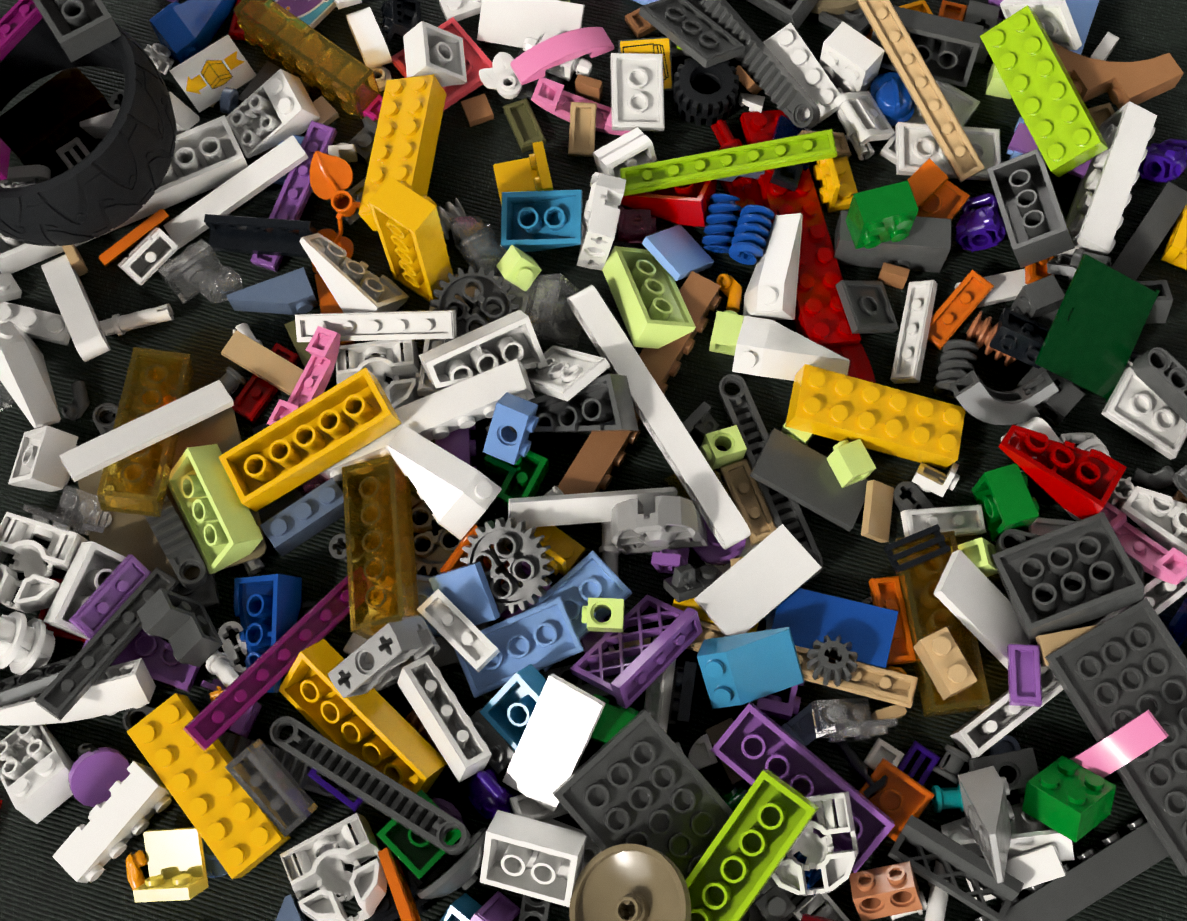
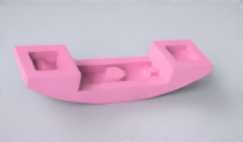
[510,27,614,85]
[531,77,630,136]
[267,326,341,425]
[1100,502,1187,585]
[1070,709,1169,778]

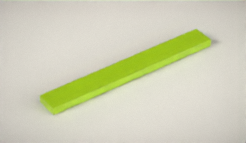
[620,129,837,196]

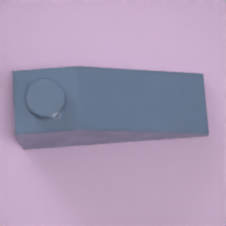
[226,267,319,315]

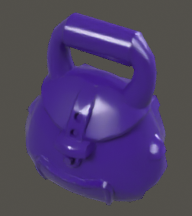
[1138,138,1187,183]
[955,193,1006,252]
[467,767,518,820]

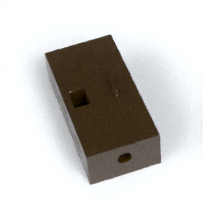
[0,67,113,166]

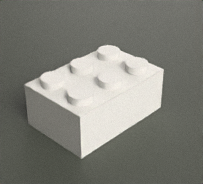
[480,810,587,907]

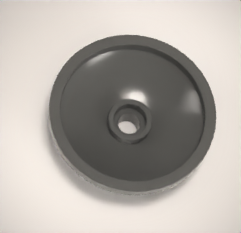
[416,828,487,899]

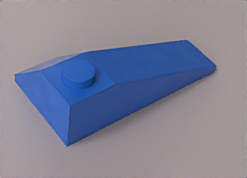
[149,0,237,64]
[234,574,302,693]

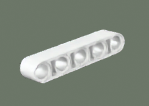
[41,254,111,362]

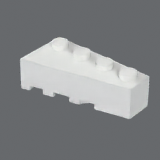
[418,310,548,388]
[52,761,172,884]

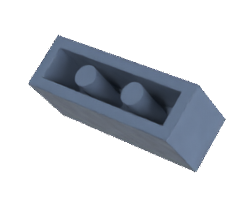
[260,477,353,557]

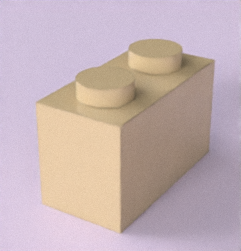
[913,627,978,701]

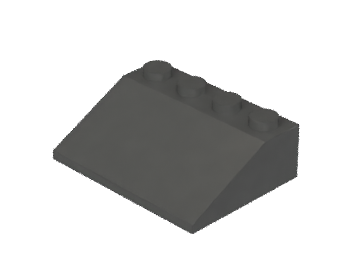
[991,512,1144,644]

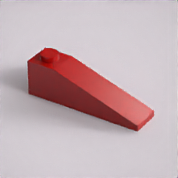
[620,180,717,227]
[998,425,1127,520]

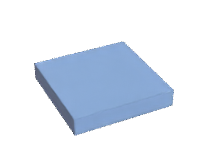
[642,225,714,281]

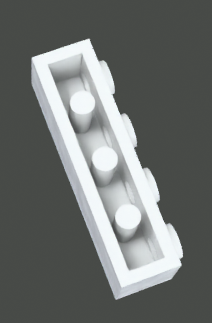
[397,655,492,782]

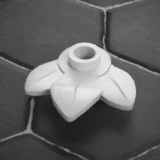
[479,52,522,99]

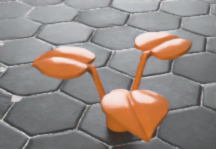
[310,151,361,274]

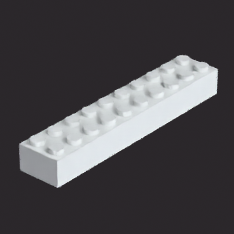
[0,115,248,274]

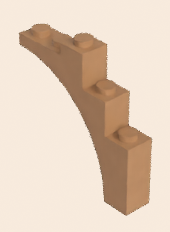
[1051,40,1184,109]

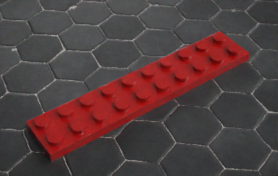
[740,110,861,348]

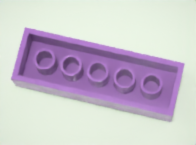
[710,702,895,873]

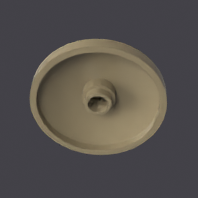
[569,844,691,921]

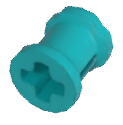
[931,784,964,813]

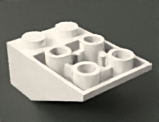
[226,69,321,158]
[0,724,74,824]

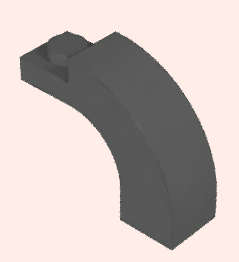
[950,370,1059,425]

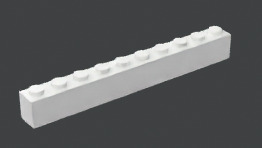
[950,576,1187,759]

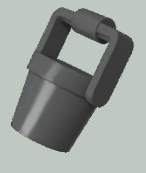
[1047,249,1111,283]

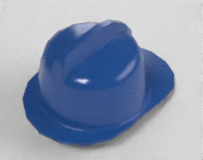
[870,72,915,126]

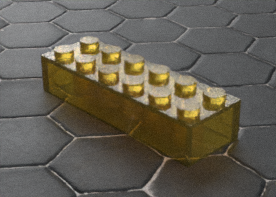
[234,0,381,119]
[97,347,193,517]
[342,455,419,640]
[892,531,991,718]

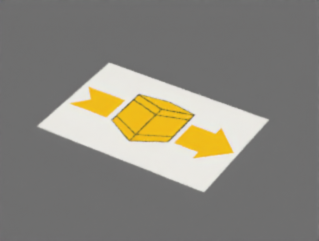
[169,35,256,113]

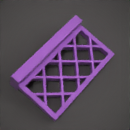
[570,595,703,709]

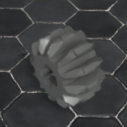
[807,635,858,687]

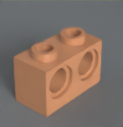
[849,861,923,921]

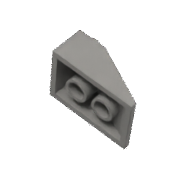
[958,766,1014,884]

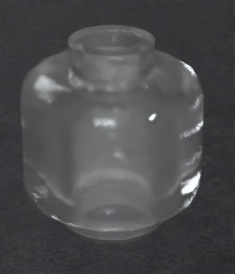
[199,266,242,304]

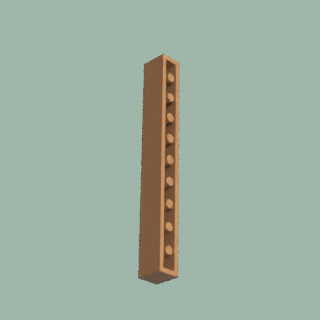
[558,271,722,495]

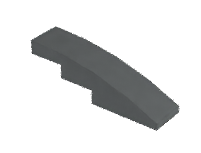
[1111,181,1187,281]

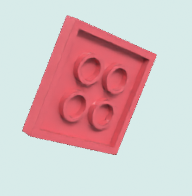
[391,17,493,111]

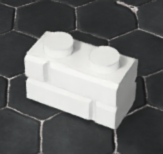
[593,127,657,178]
[118,227,180,286]

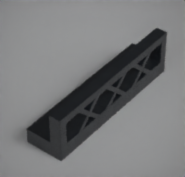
[204,214,318,258]

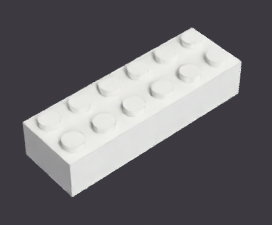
[1055,101,1157,257]

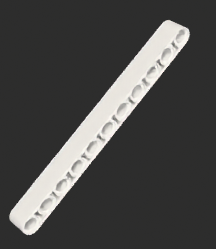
[567,285,751,550]

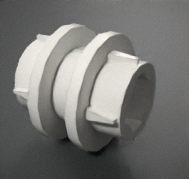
[0,611,55,675]

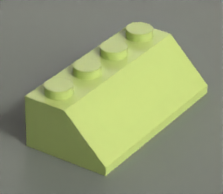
[602,246,696,349]
[165,444,263,574]

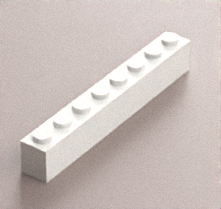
[319,358,535,482]

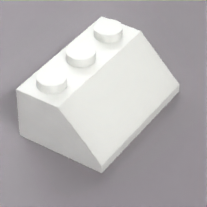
[43,541,126,640]

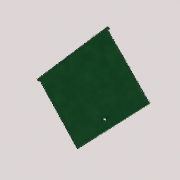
[1034,254,1160,403]

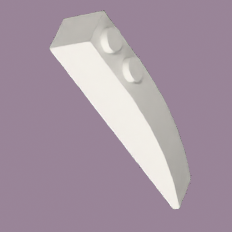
[0,658,156,726]

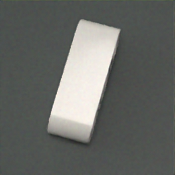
[346,7,392,71]

